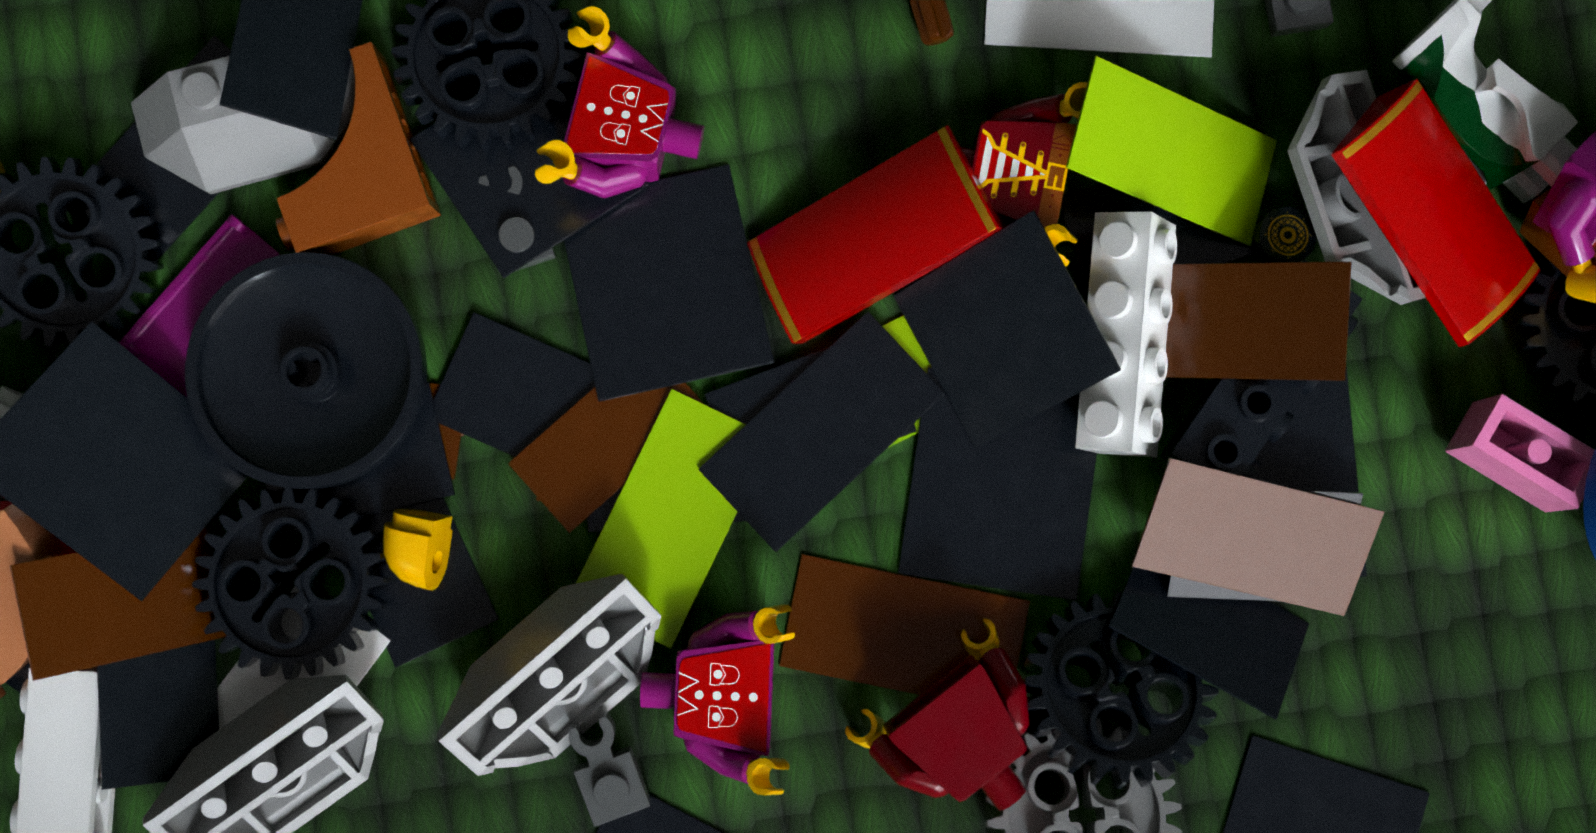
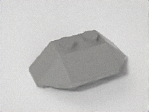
[131,45,356,194]
[1287,70,1426,305]
[436,574,662,776]
[143,675,384,833]

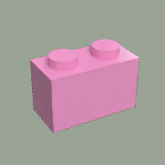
[1445,394,1594,512]

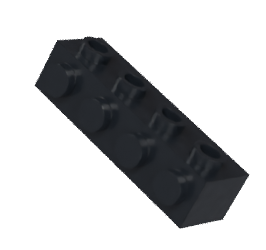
[1160,259,1363,478]

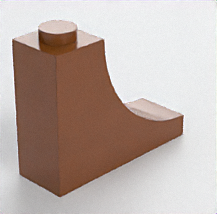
[276,42,441,255]

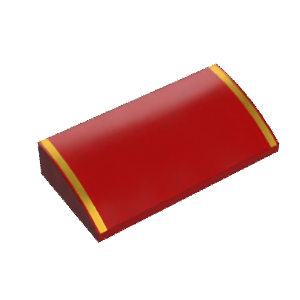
[1331,79,1541,347]
[747,125,1004,344]

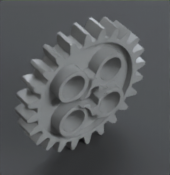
[985,718,1182,833]

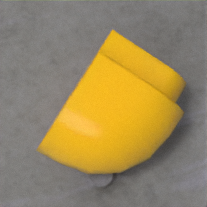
[383,509,453,591]

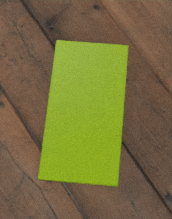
[1066,56,1277,246]
[576,389,745,649]

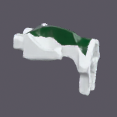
[1391,0,1578,204]

